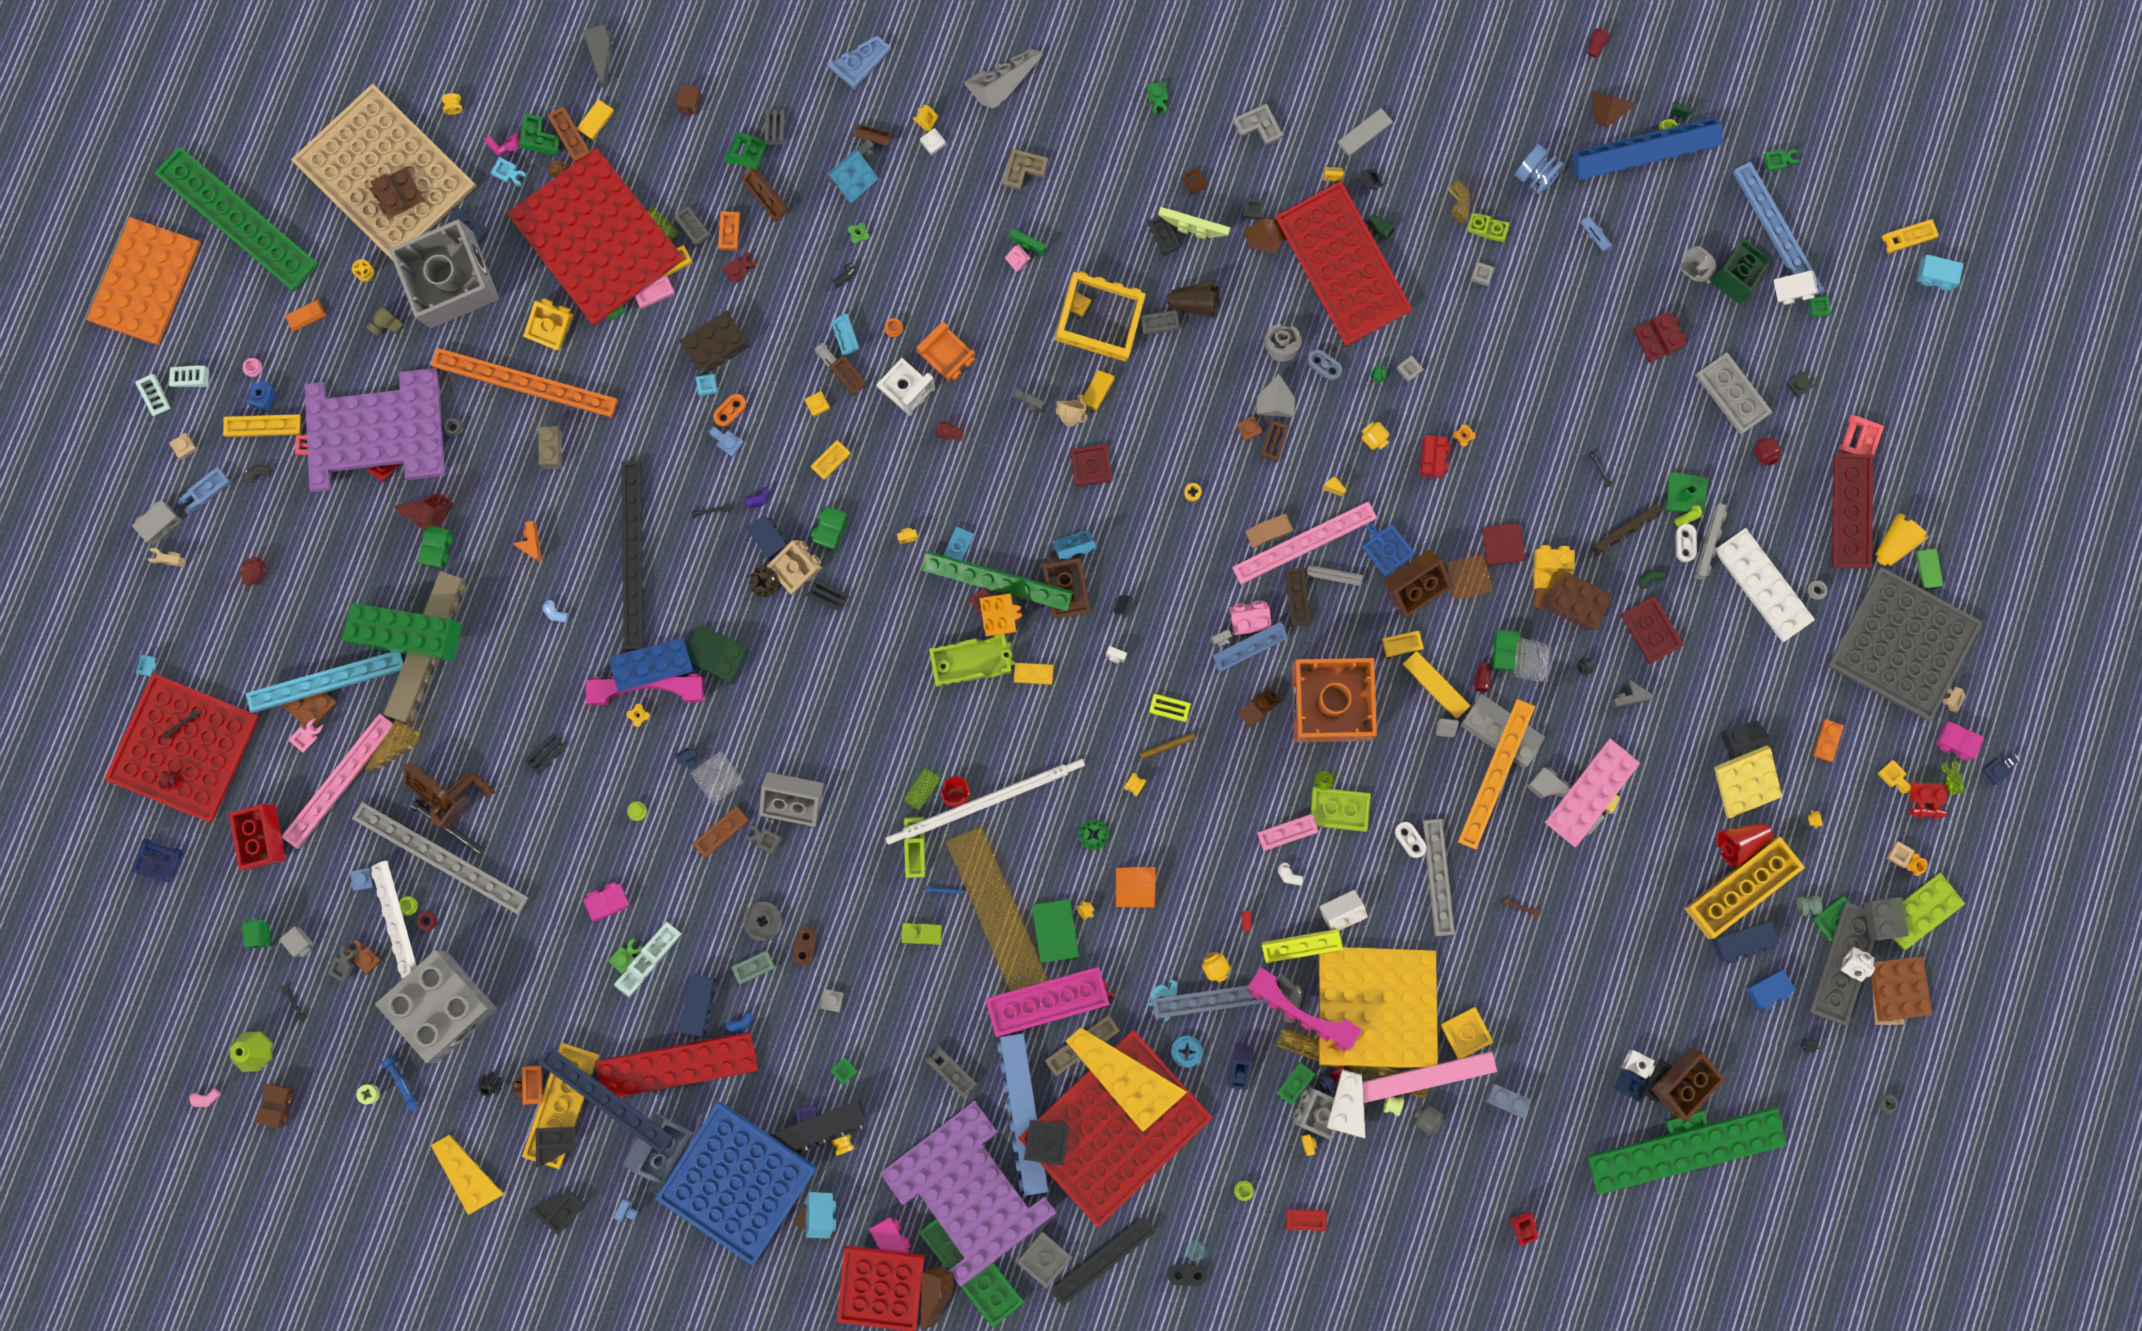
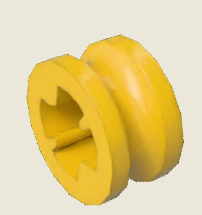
[1184,483,1202,502]

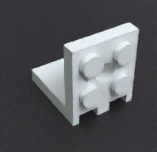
[876,358,935,416]

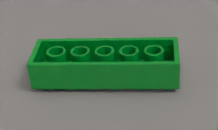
[342,603,463,662]

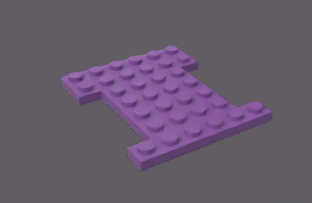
[305,368,445,492]
[880,1101,1057,1287]

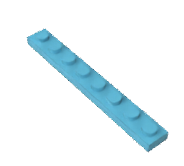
[245,652,404,713]

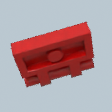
[1909,782,1948,819]

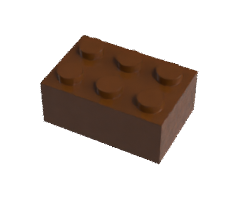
[1383,549,1453,618]
[1540,570,1612,630]
[1651,1048,1726,1122]

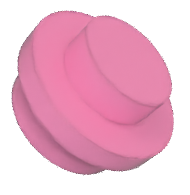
[243,358,262,377]

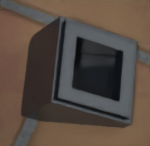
[1114,595,1133,617]

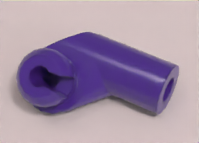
[744,487,772,508]

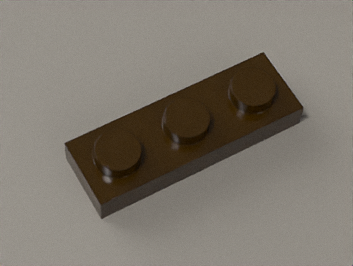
[1285,567,1311,627]

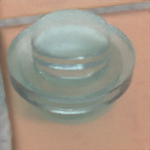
[1186,1241,1206,1262]

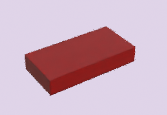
[1286,1209,1326,1231]

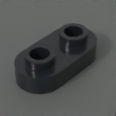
[1168,1264,1208,1286]

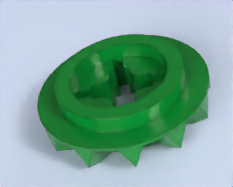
[1078,819,1109,850]

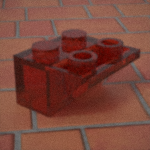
[395,492,454,530]

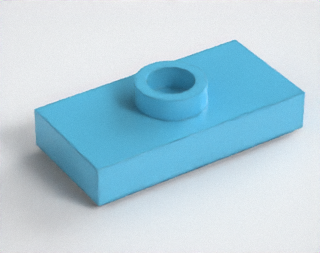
[831,314,859,356]

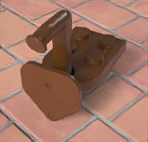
[403,761,495,829]

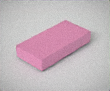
[635,276,675,309]

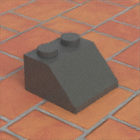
[1863,897,1909,941]

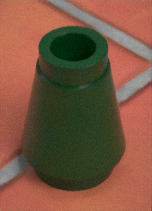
[1367,214,1395,239]

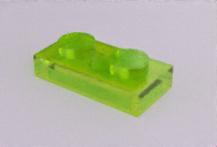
[647,206,680,241]
[904,768,941,811]

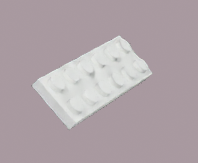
[1716,528,1815,642]

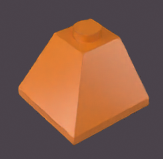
[1116,867,1156,908]

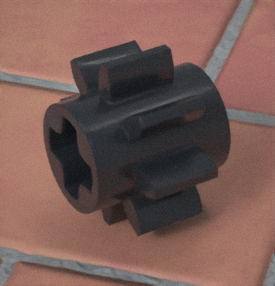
[477,1072,503,1097]

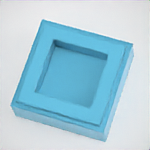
[696,374,718,397]

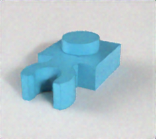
[490,157,527,187]

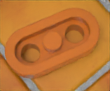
[713,394,746,427]

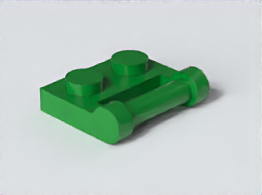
[724,132,767,170]

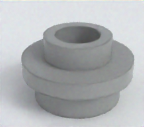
[1808,581,1827,600]

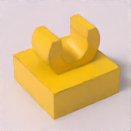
[913,105,938,132]

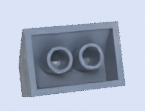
[623,1111,693,1185]

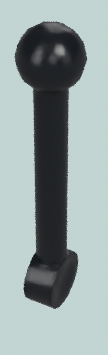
[1589,451,1612,487]
[692,504,731,517]
[163,711,198,739]
[281,985,306,1021]

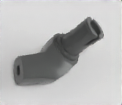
[1276,974,1303,1023]

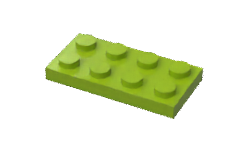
[1893,873,1965,951]

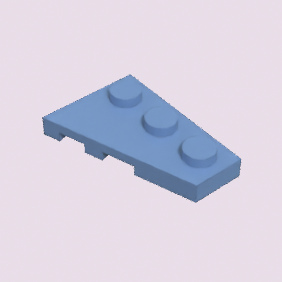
[826,36,891,90]

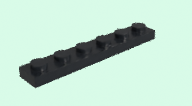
[1050,1215,1157,1306]

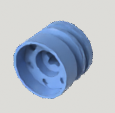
[1515,144,1564,195]

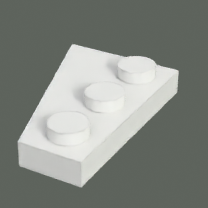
[1327,1070,1365,1138]

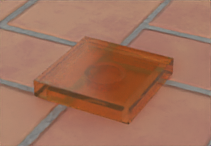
[1446,555,1492,600]

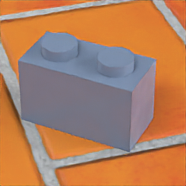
[1483,1083,1531,1118]

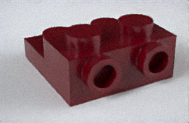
[1633,311,1687,363]

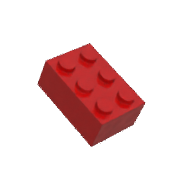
[229,804,286,870]

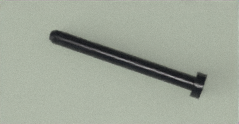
[410,799,485,855]

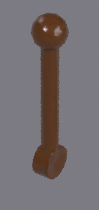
[1502,898,1541,917]

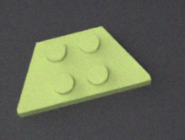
[1158,207,1230,239]

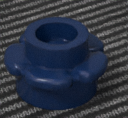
[1318,1074,1335,1093]

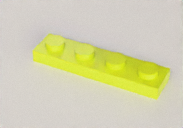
[1262,929,1343,963]

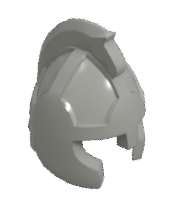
[1680,246,1716,284]

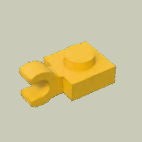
[1877,760,1911,794]

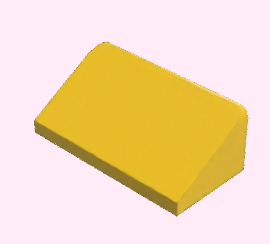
[1082,370,1115,412]

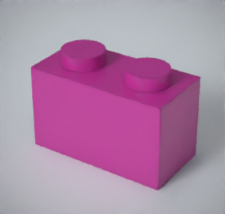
[869,1216,911,1253]

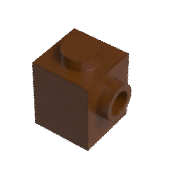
[674,84,702,116]

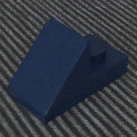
[1614,1070,1645,1103]

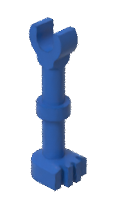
[380,1054,419,1111]

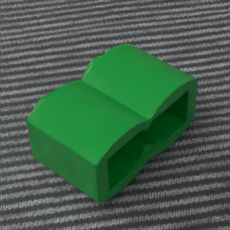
[811,506,848,551]
[418,526,454,569]
[1491,630,1523,671]
[241,918,271,949]

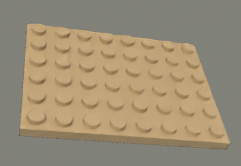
[291,84,477,260]

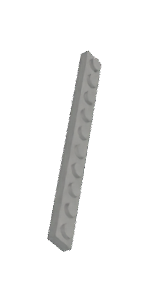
[352,802,529,915]

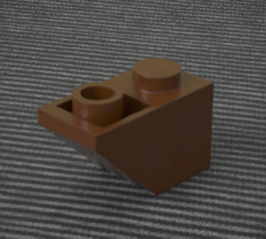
[1238,687,1282,727]

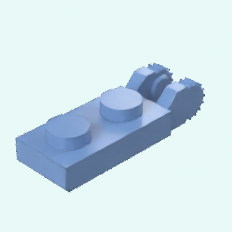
[177,467,232,514]

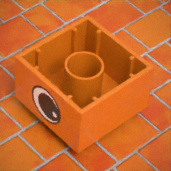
[1292,658,1377,743]

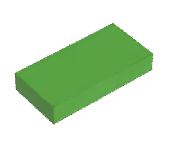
[1916,549,1943,589]

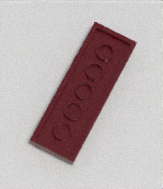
[1832,453,1873,569]

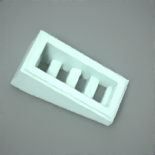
[169,366,209,387]
[135,374,171,416]

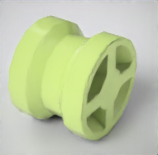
[357,1084,380,1104]
[1383,1096,1404,1116]

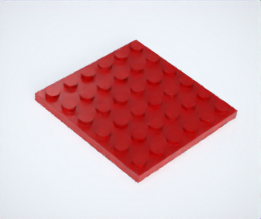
[104,673,260,823]

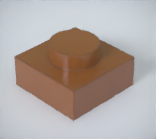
[1236,416,1262,442]

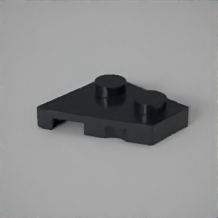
[529,1191,585,1235]

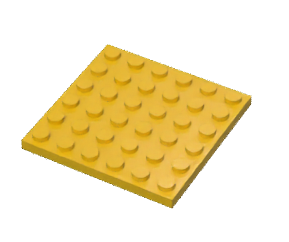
[1319,947,1438,1068]

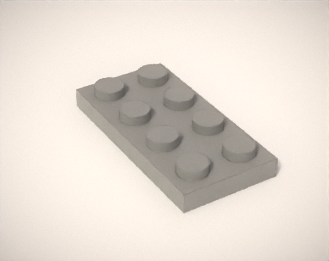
[1695,352,1772,435]

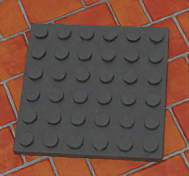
[1827,567,1983,722]

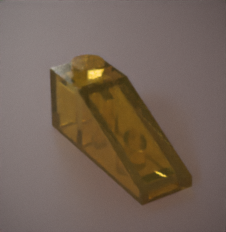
[365,720,420,773]

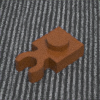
[347,940,382,974]

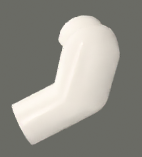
[1278,863,1303,886]

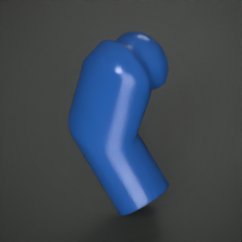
[726,1011,754,1034]

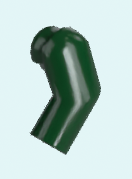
[1638,570,1665,588]

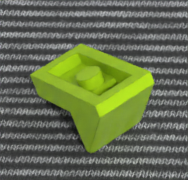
[901,923,942,945]

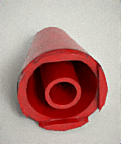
[1716,823,1773,867]

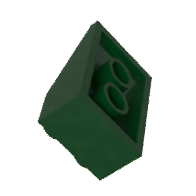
[1710,237,1772,305]
[687,625,750,685]

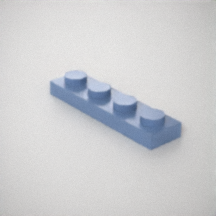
[1213,622,1288,672]

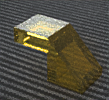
[1449,179,1470,226]

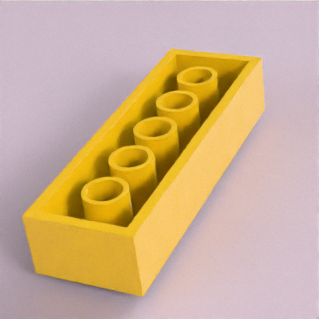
[1684,837,1805,939]

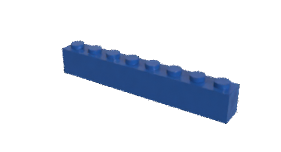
[1572,117,1723,180]

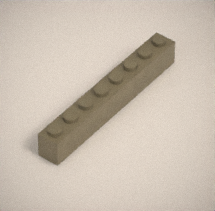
[384,571,466,724]

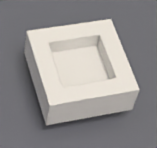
[920,128,946,156]
[1106,646,1127,664]

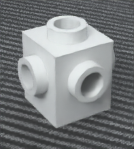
[1841,946,1875,982]

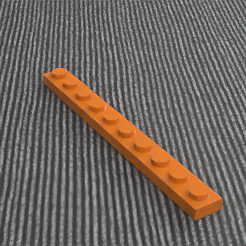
[431,348,618,418]

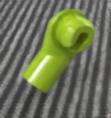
[1675,505,1703,527]

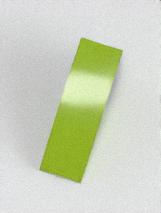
[904,816,925,878]

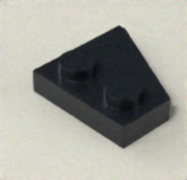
[536,1127,577,1167]

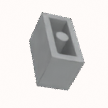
[132,500,182,546]

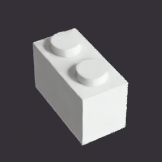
[1774,270,1819,305]
[1319,890,1368,931]

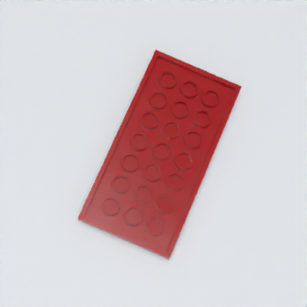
[1275,181,1413,347]

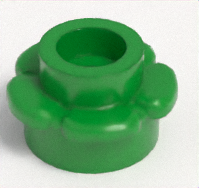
[1371,365,1387,383]

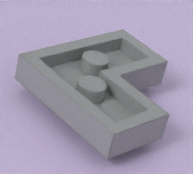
[1233,103,1283,145]

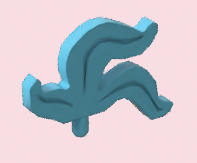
[1148,980,1177,1022]

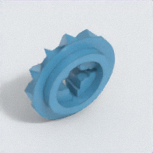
[1171,1036,1203,1068]

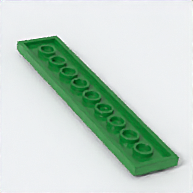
[154,146,319,292]
[1587,1107,1787,1195]

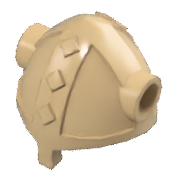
[1056,394,1087,427]

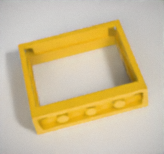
[1054,271,1146,361]

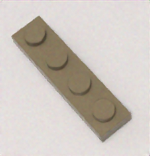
[1045,1015,1120,1076]

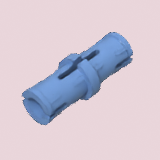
[1580,215,1612,252]

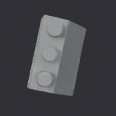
[759,772,824,827]

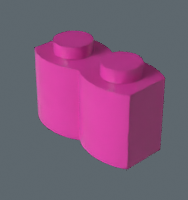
[1935,722,1984,761]
[583,882,630,922]

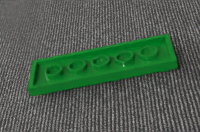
[919,1219,1024,1328]

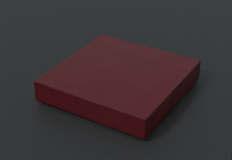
[1070,444,1113,487]
[1481,523,1525,566]

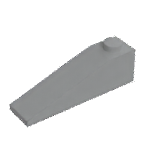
[964,49,1043,108]

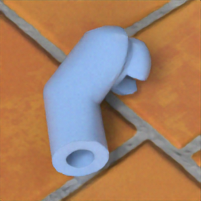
[543,600,568,623]

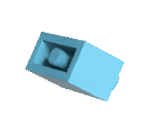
[1916,255,1964,291]
[806,1192,836,1239]

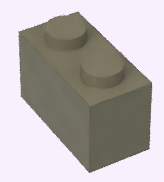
[538,426,562,469]

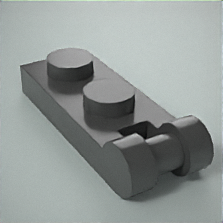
[924,1045,977,1098]

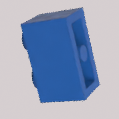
[1745,969,1795,1010]

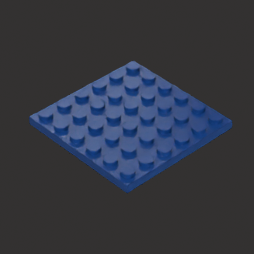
[656,1101,817,1266]

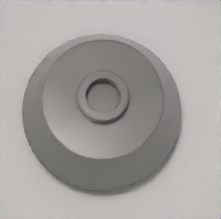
[1264,324,1302,362]

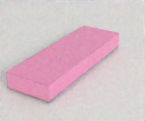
[1258,814,1319,851]

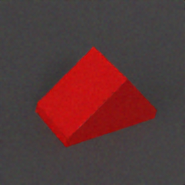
[1508,1210,1539,1246]

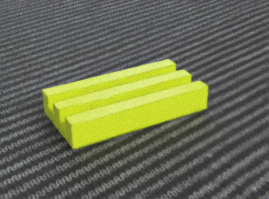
[1149,694,1191,722]

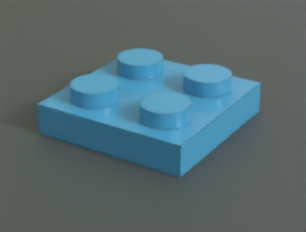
[828,149,879,203]
[1052,530,1096,559]

